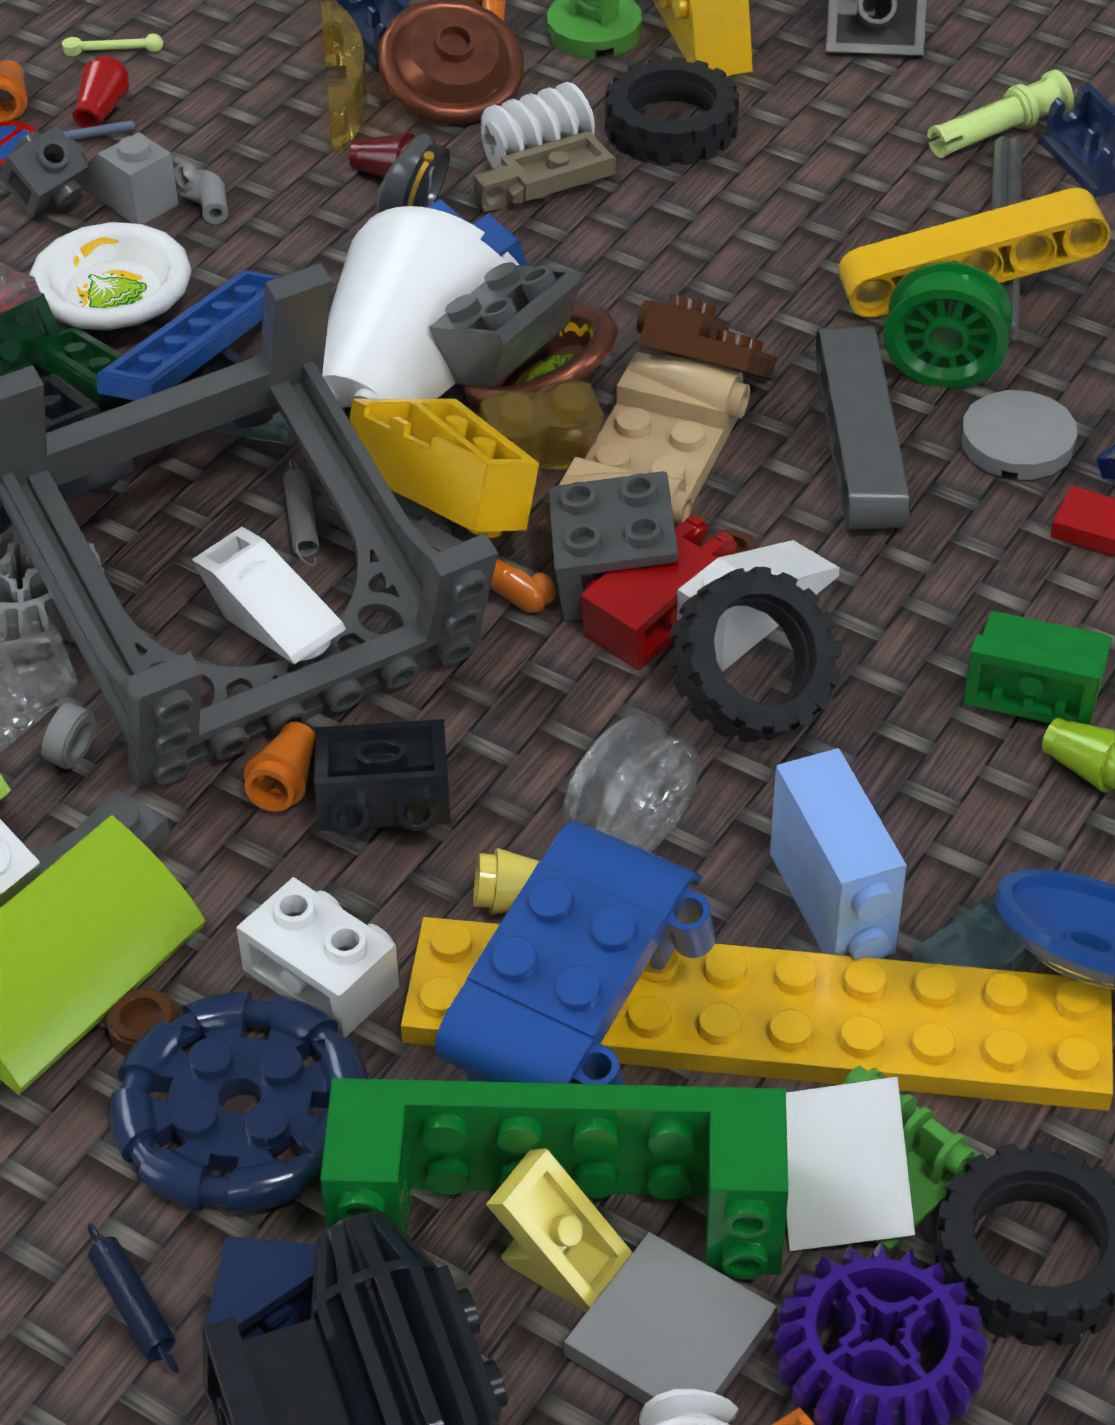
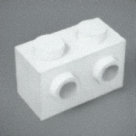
[236,877,400,1038]

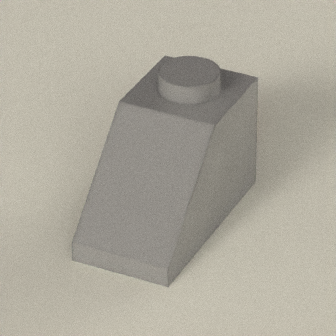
[82,132,179,224]

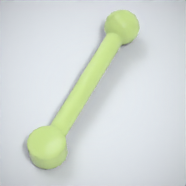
[62,33,163,56]

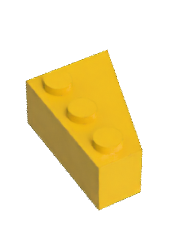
[653,0,753,76]
[349,399,539,538]

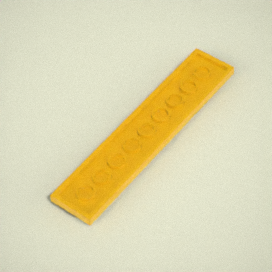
[401,917,1113,1111]

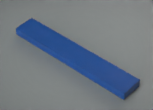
[97,270,279,401]

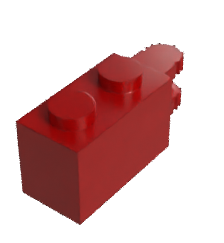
[580,514,737,671]

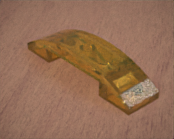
[321,0,367,151]

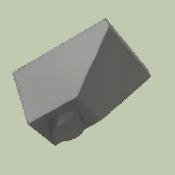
[826,0,927,58]

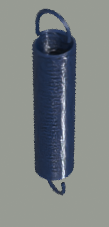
[88,1223,179,1373]

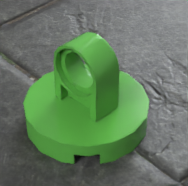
[547,0,642,59]

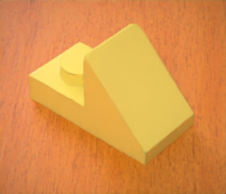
[486,1149,633,1312]

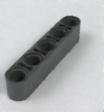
[815,326,909,531]

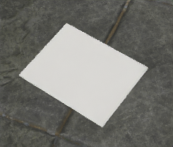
[786,1077,915,1251]

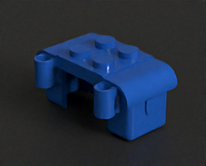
[435,820,715,1085]

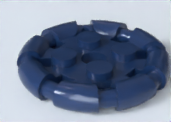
[110,991,369,1214]

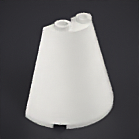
[322,206,519,412]

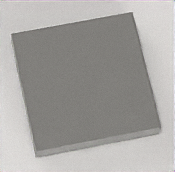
[564,1232,777,1405]

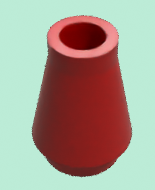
[72,56,129,128]

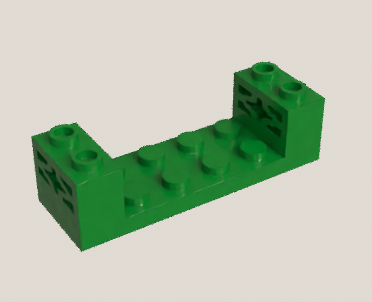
[320,1078,789,1279]

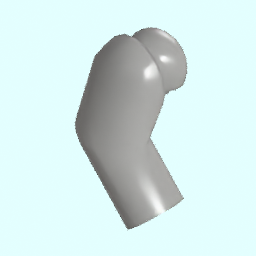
[174,162,228,224]

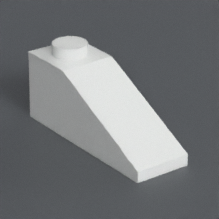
[677,540,840,672]

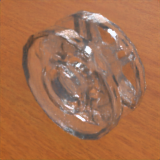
[563,714,700,852]

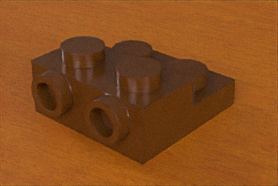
[636,293,777,379]

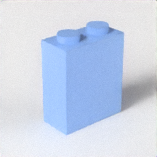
[770,748,907,961]

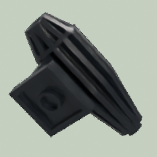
[203,1211,508,1425]

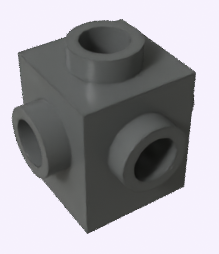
[0,125,89,218]

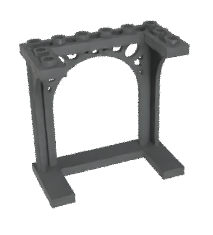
[0,263,498,789]

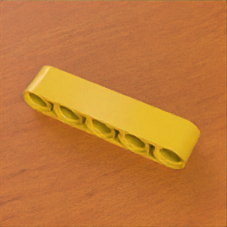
[838,188,1111,318]

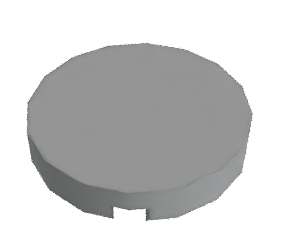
[961,390,1077,480]

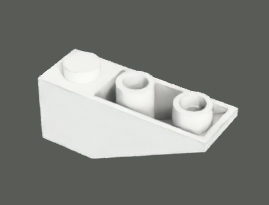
[192,527,346,664]

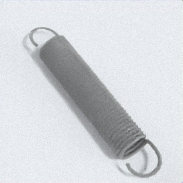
[283,459,319,566]

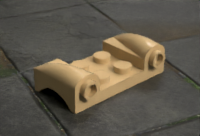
[559,352,750,527]

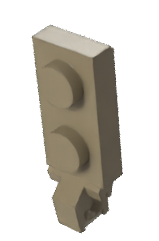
[473,131,616,212]

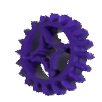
[774,1242,987,1425]

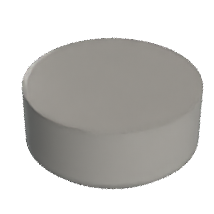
[41,702,96,769]

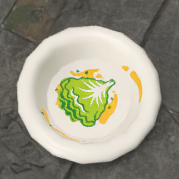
[28,222,192,331]

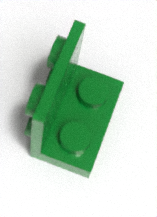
[963,611,1112,725]

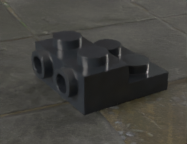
[314,719,451,835]

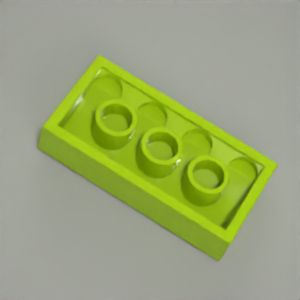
[0,815,206,1095]

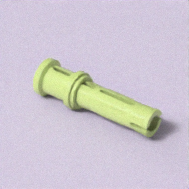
[927,69,1074,158]

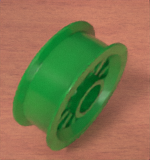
[884,262,1013,388]

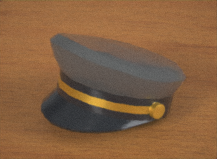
[375,133,450,213]

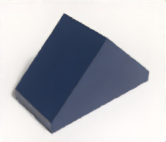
[205,1236,316,1341]

